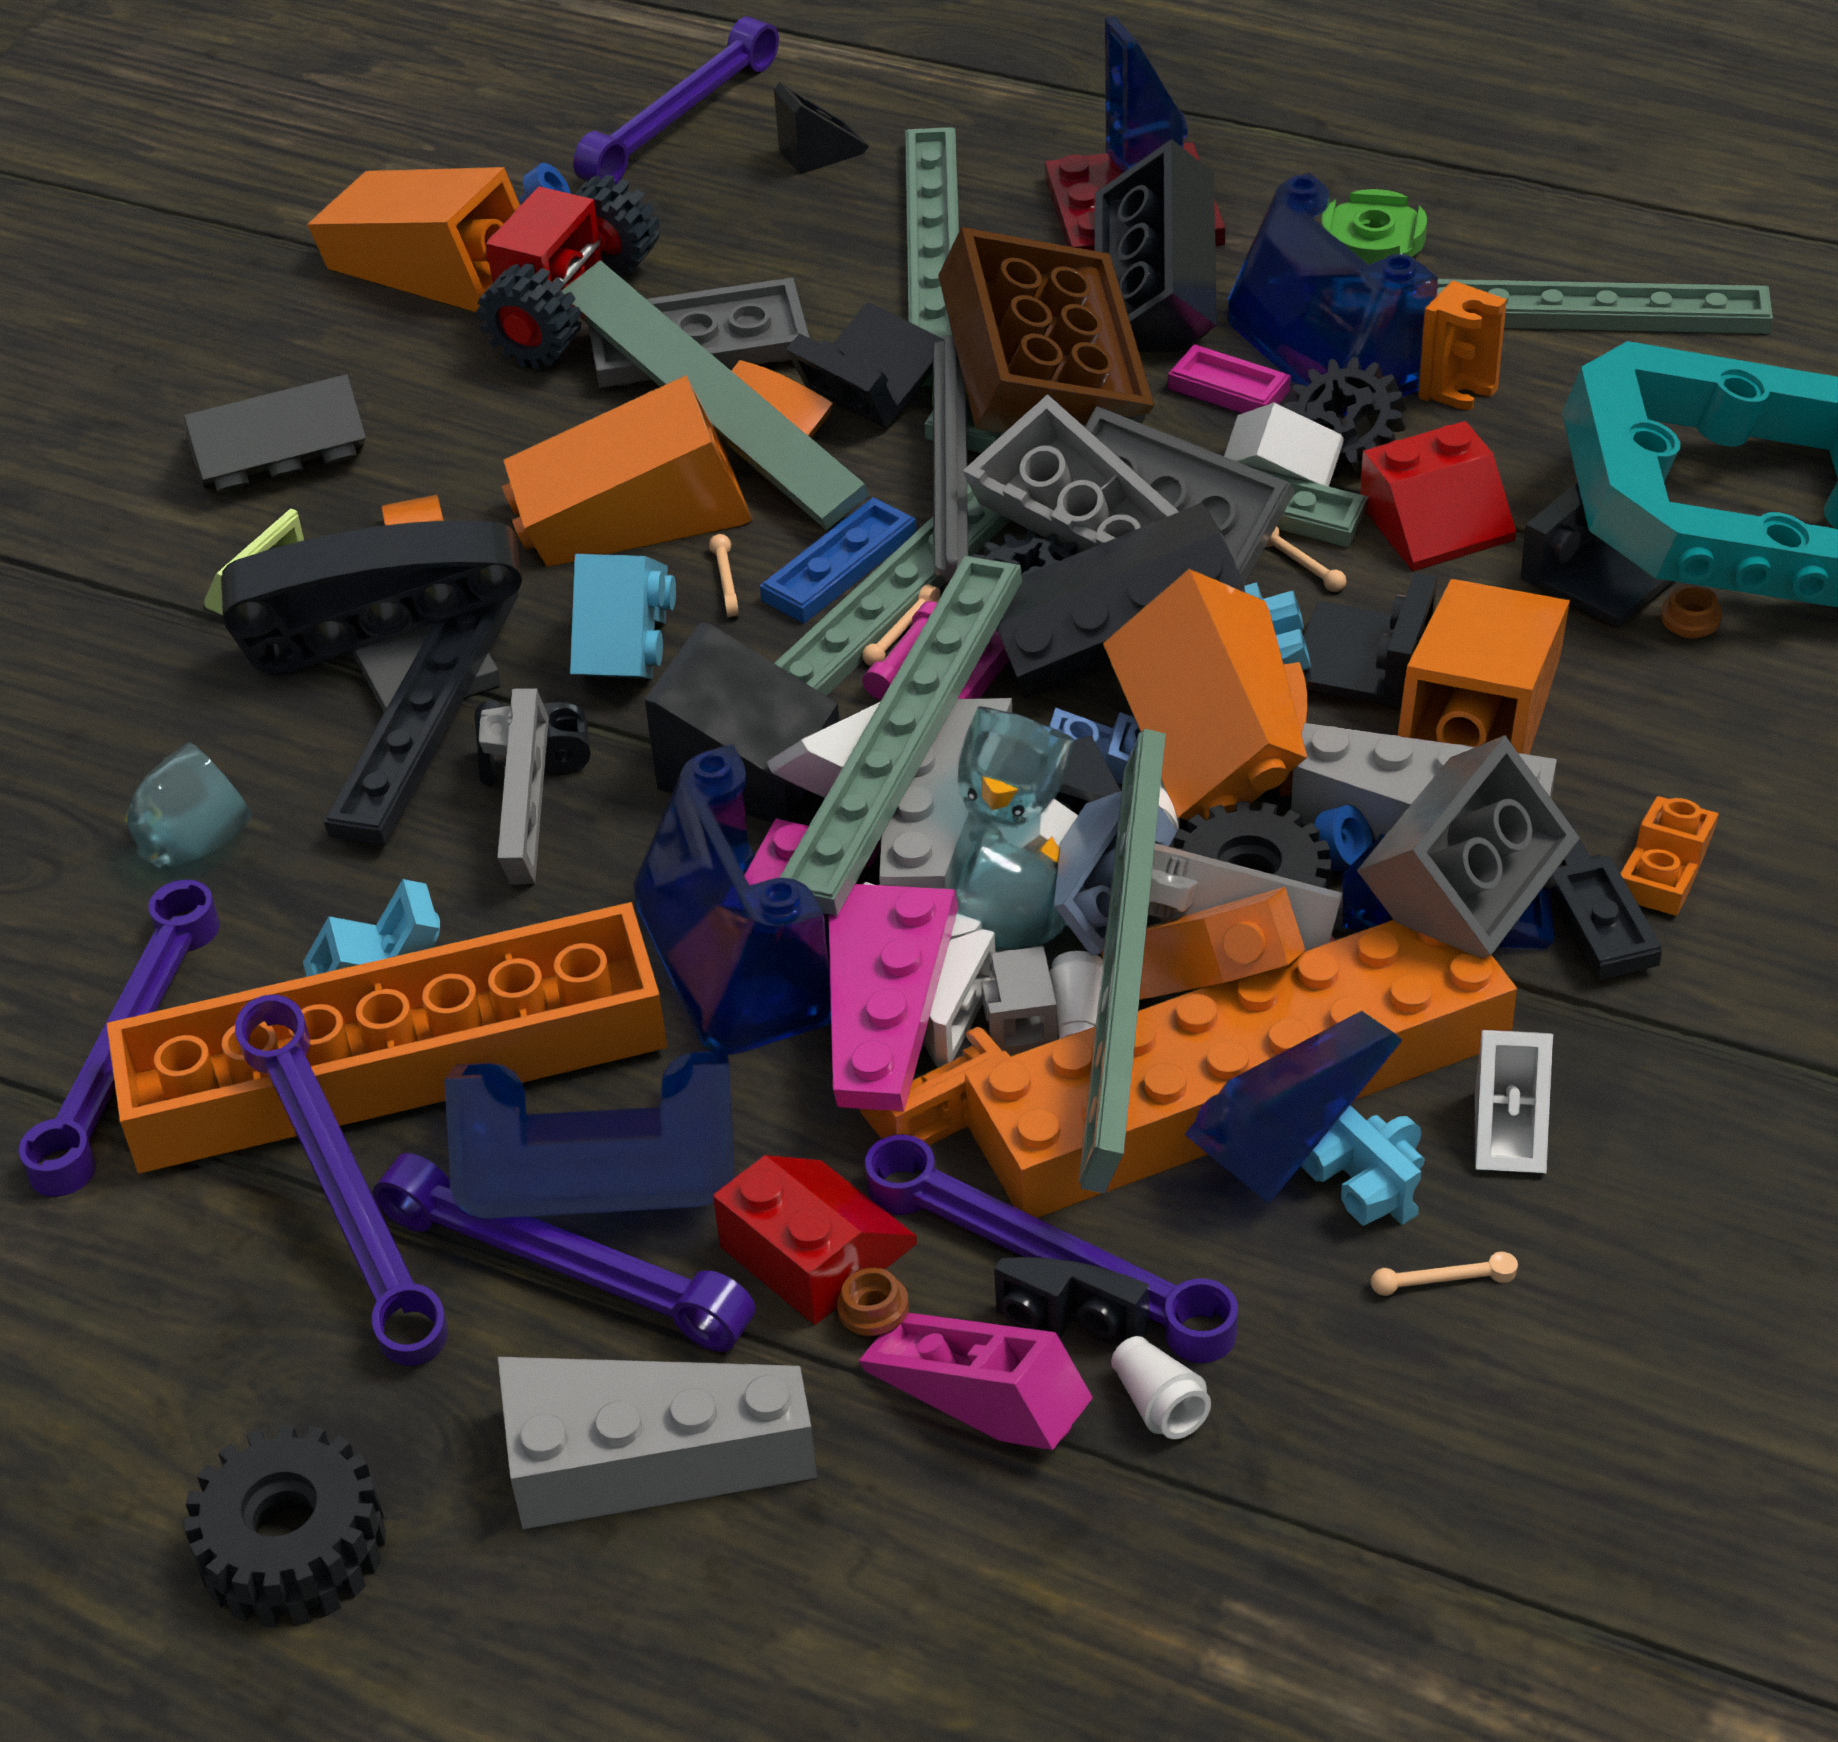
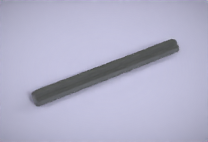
[933,335,968,583]

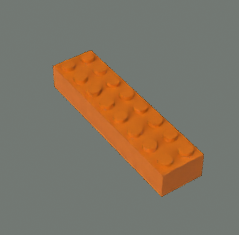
[106,902,668,1174]
[964,920,1517,1218]

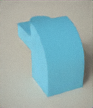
[303,879,440,977]

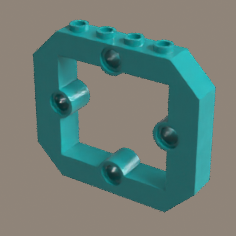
[1562,341,1838,607]

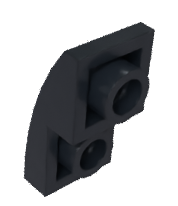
[994,1257,1149,1342]

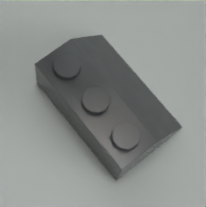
[184,374,366,492]
[1357,735,1580,958]

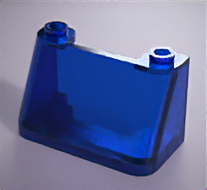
[1228,172,1438,416]
[633,744,831,1055]
[445,1050,735,1219]

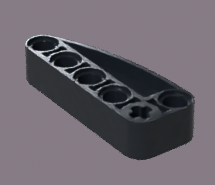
[221,520,522,675]

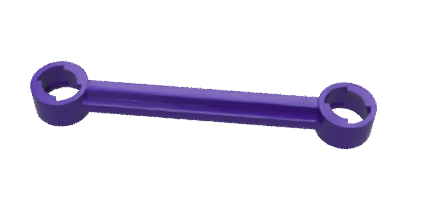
[573,16,779,185]
[18,880,220,1197]
[235,995,448,1366]
[865,1135,1238,1363]
[373,1153,756,1352]

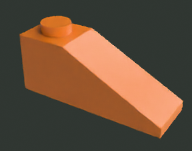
[1101,887,1305,1000]

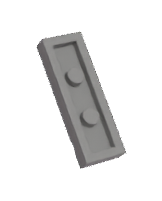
[479,688,549,885]
[1148,843,1342,952]

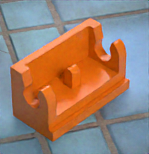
[1418,280,1507,410]
[860,1027,1010,1146]

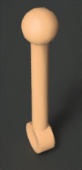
[1265,526,1347,593]
[709,534,739,618]
[862,584,940,666]
[1371,1252,1518,1296]

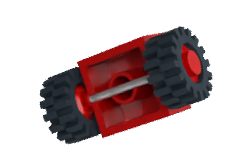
[476,175,660,369]

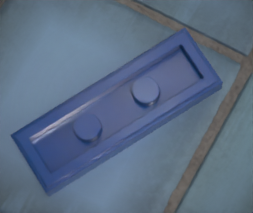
[759,497,917,624]

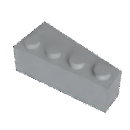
[963,394,1179,554]
[879,698,1014,902]
[1291,723,1557,901]
[498,1357,818,1529]

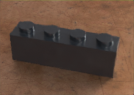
[1095,139,1217,352]
[996,502,1246,700]

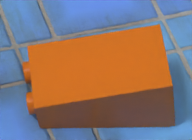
[307,167,520,312]
[502,375,753,567]
[1103,569,1308,821]
[1398,579,1570,755]

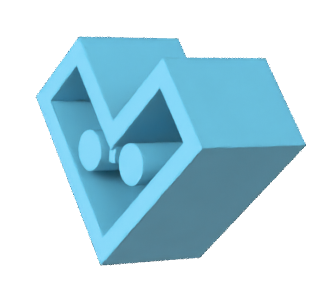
[570,554,676,679]

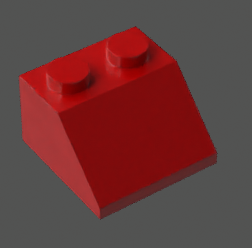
[1360,421,1516,572]
[713,1155,917,1326]

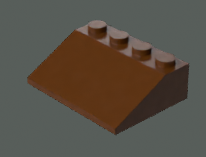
[938,227,1154,433]

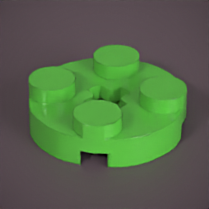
[1321,189,1427,271]

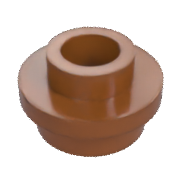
[1661,584,1722,638]
[837,1268,909,1336]

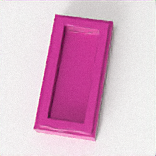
[1168,345,1291,413]

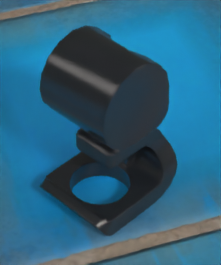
[474,700,591,785]

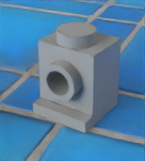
[981,946,1058,1055]

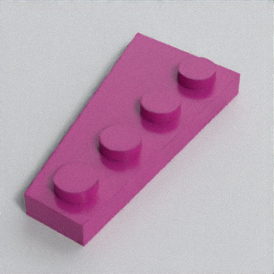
[829,884,959,1111]

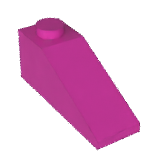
[859,1313,1093,1450]

